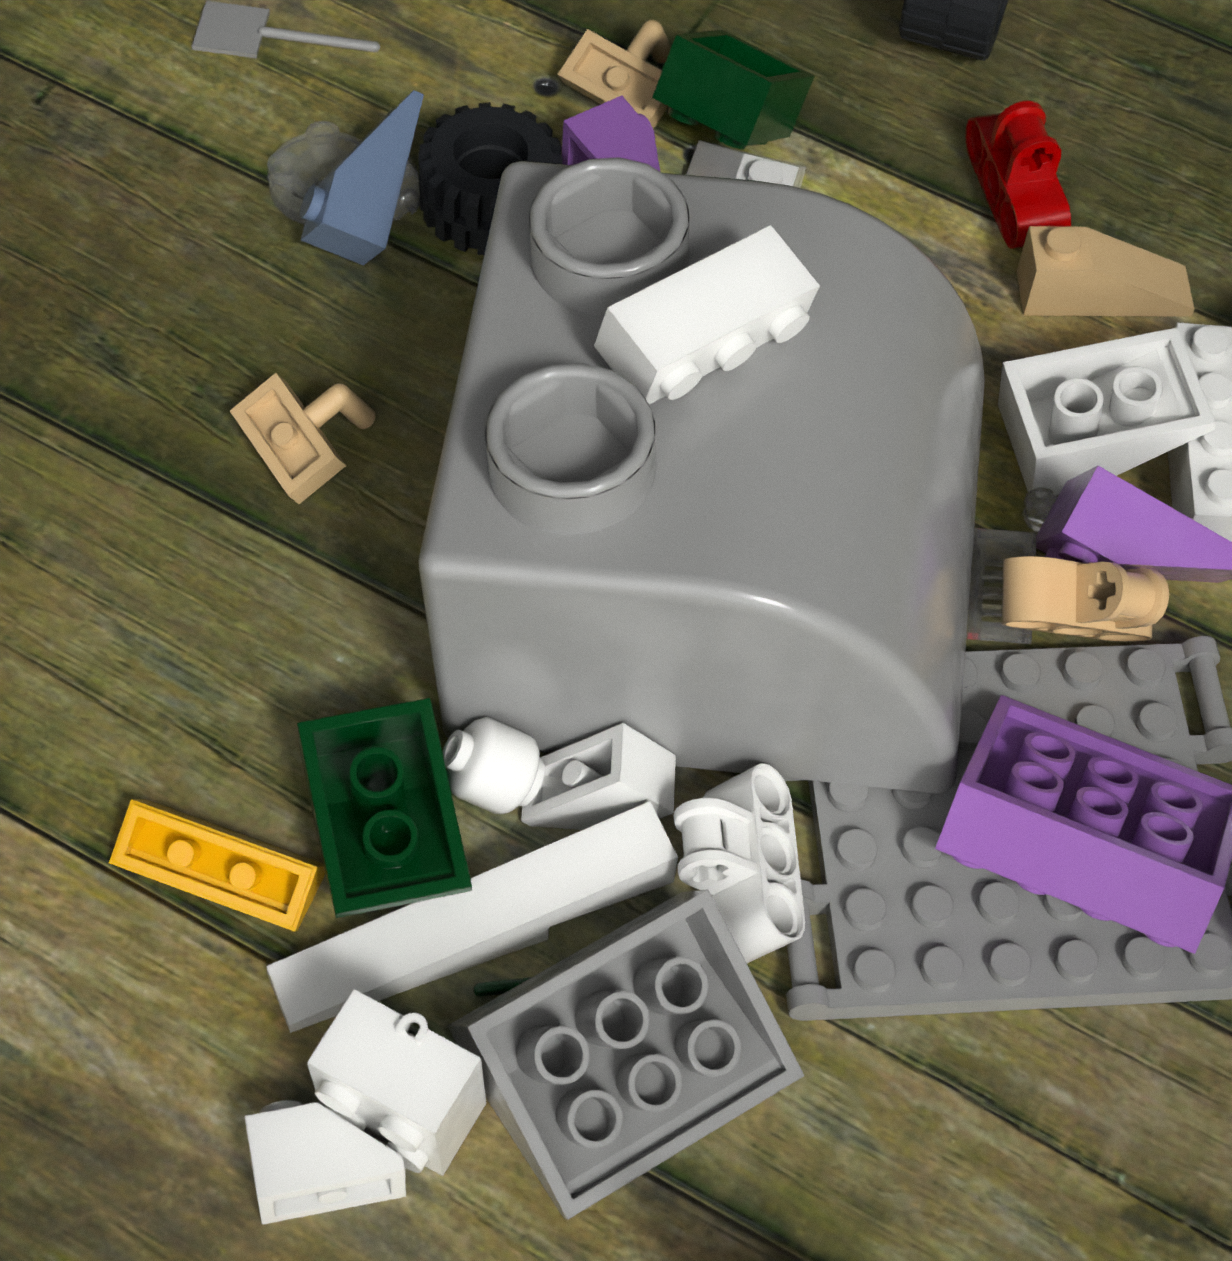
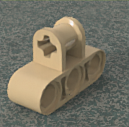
[1002,556,1169,642]

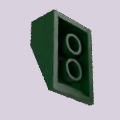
[297,698,472,918]

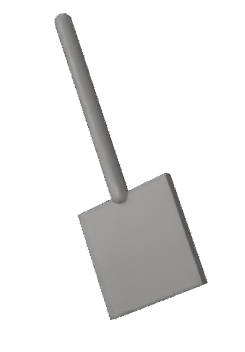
[192,0,380,59]

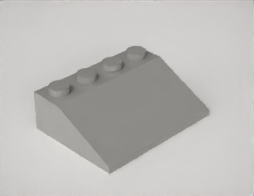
[447,889,805,1220]

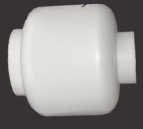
[442,717,545,814]

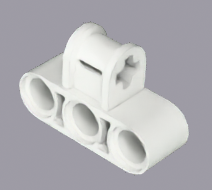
[673,763,805,963]

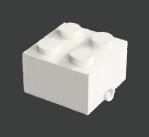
[307,989,486,1176]

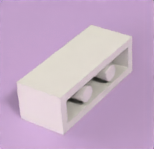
[594,225,820,405]

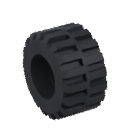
[419,102,563,255]

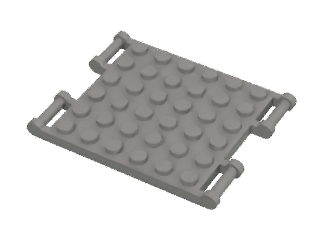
[783,636,1232,1021]

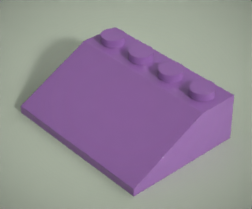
[935,695,1232,954]

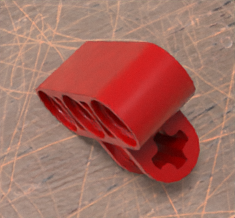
[965,101,1071,249]

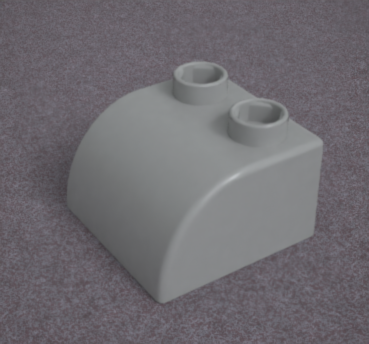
[419,157,985,793]

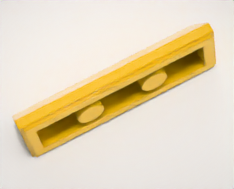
[109,799,325,932]

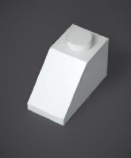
[521,723,676,830]
[245,1100,406,1225]

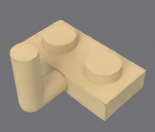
[558,20,671,129]
[230,373,376,504]

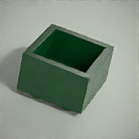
[652,30,815,150]

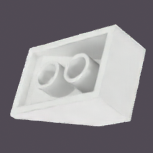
[998,327,1216,500]

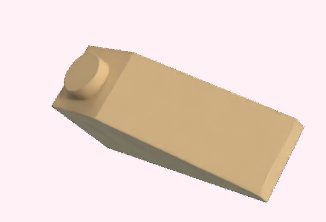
[1016,226,1195,317]

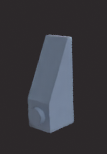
[300,90,424,266]

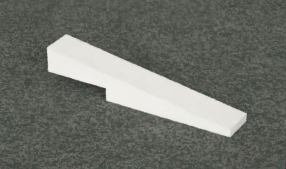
[266,801,678,1033]

